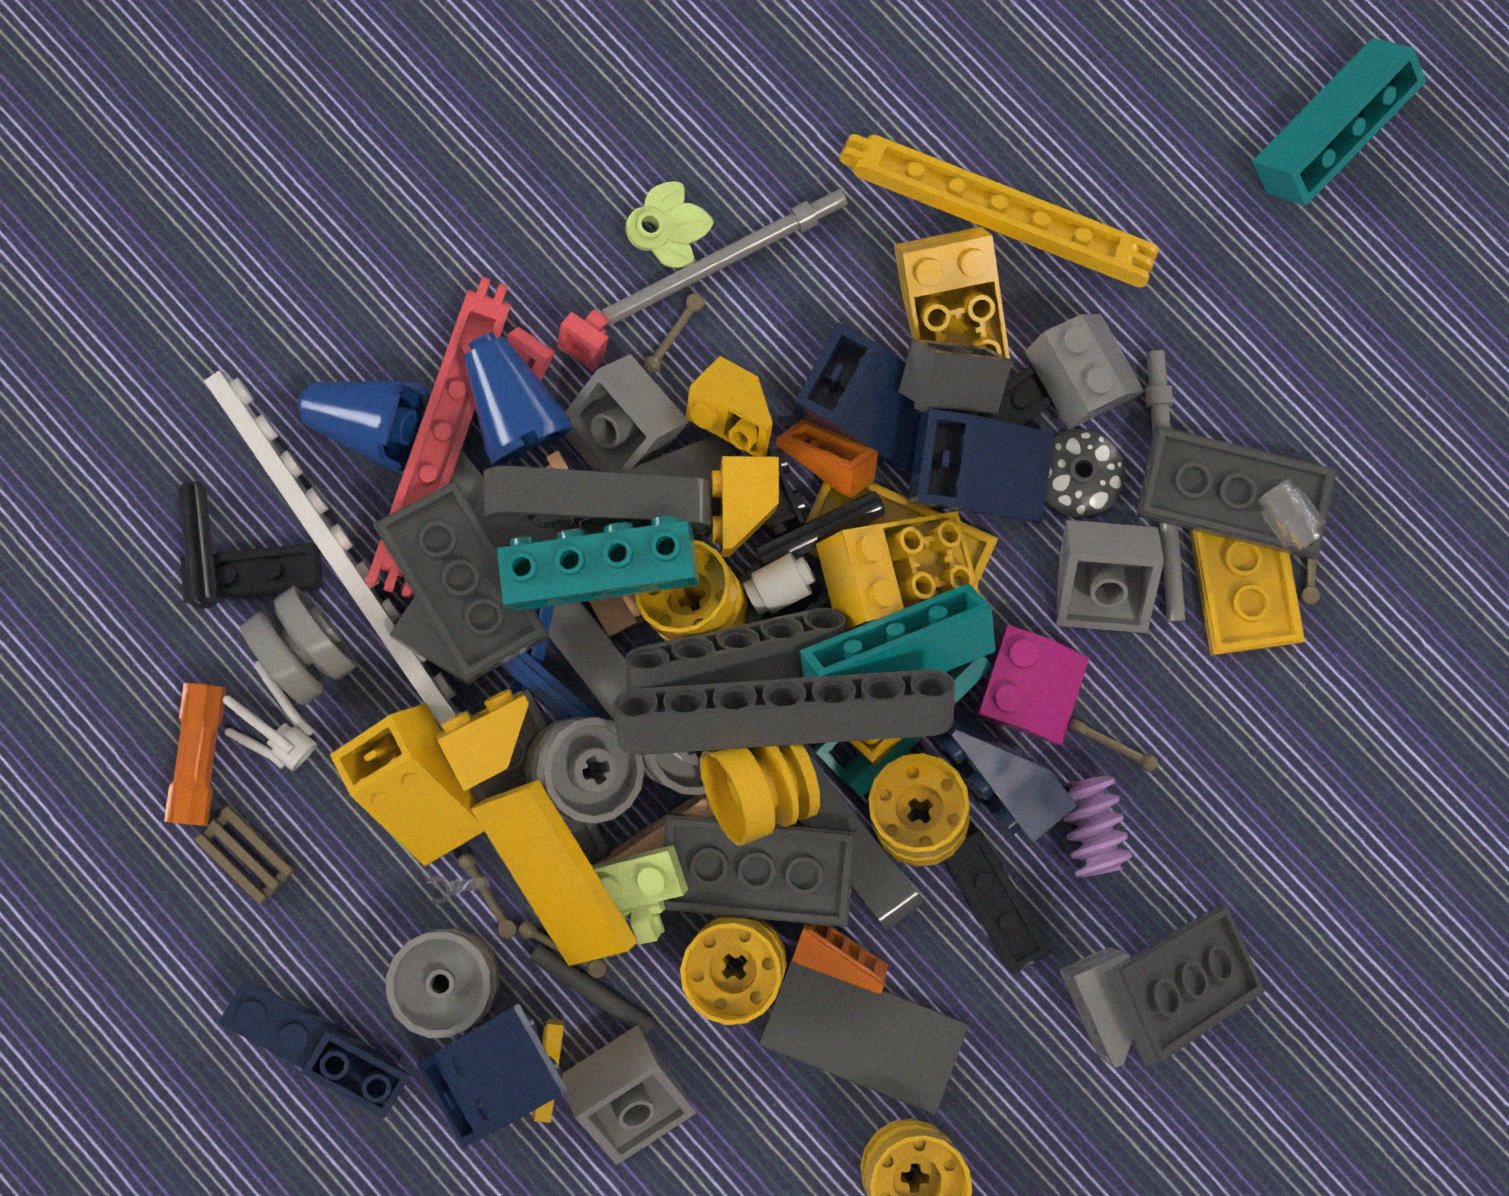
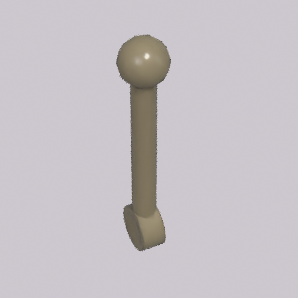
[643,294,704,373]
[1299,558,1320,605]
[1068,718,1158,772]
[458,852,517,939]
[519,921,607,978]

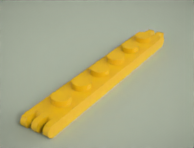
[839,134,1159,288]

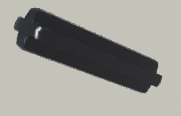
[179,481,218,610]
[756,491,886,567]

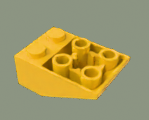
[894,227,1010,359]
[816,511,980,632]
[330,703,484,866]

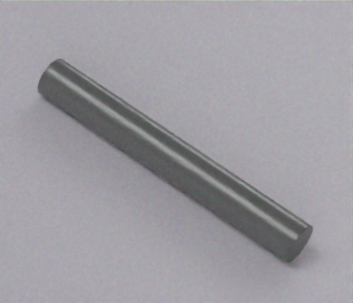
[529,944,656,1035]

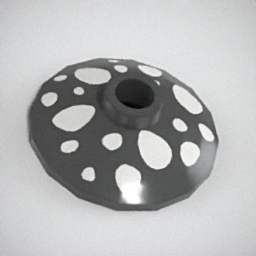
[1045,429,1126,518]

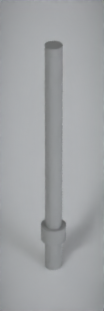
[602,189,848,326]
[1144,350,1186,622]

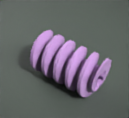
[1061,775,1132,877]

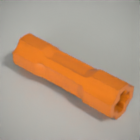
[164,683,227,826]

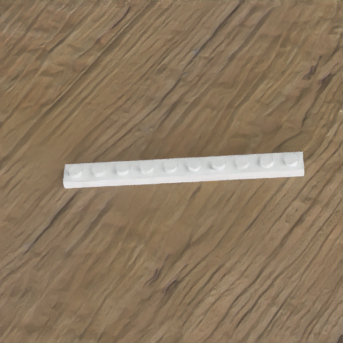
[204,371,472,729]

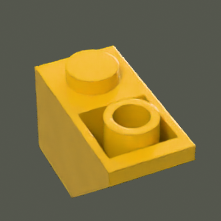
[685,356,773,457]
[711,456,779,557]
[435,689,529,791]

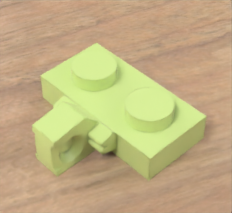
[592,845,688,945]

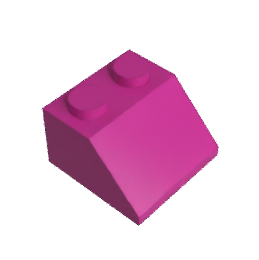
[973,625,1089,746]

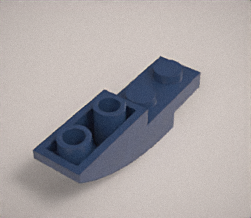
[218,978,410,1118]

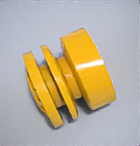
[635,540,749,641]
[700,744,820,846]
[868,753,970,867]
[680,915,787,1025]
[860,1118,972,1196]

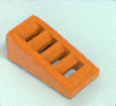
[776,419,878,498]
[792,923,888,994]

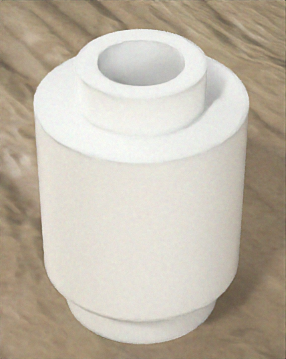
[743,553,816,615]

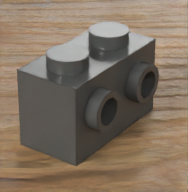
[899,339,1012,416]

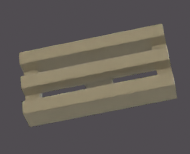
[194,806,296,904]

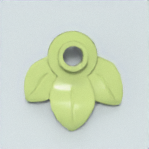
[625,181,713,268]

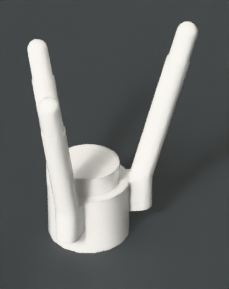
[223,661,317,772]

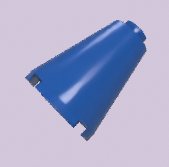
[464,333,573,467]
[297,380,429,472]

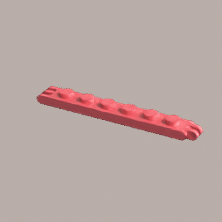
[365,276,511,599]

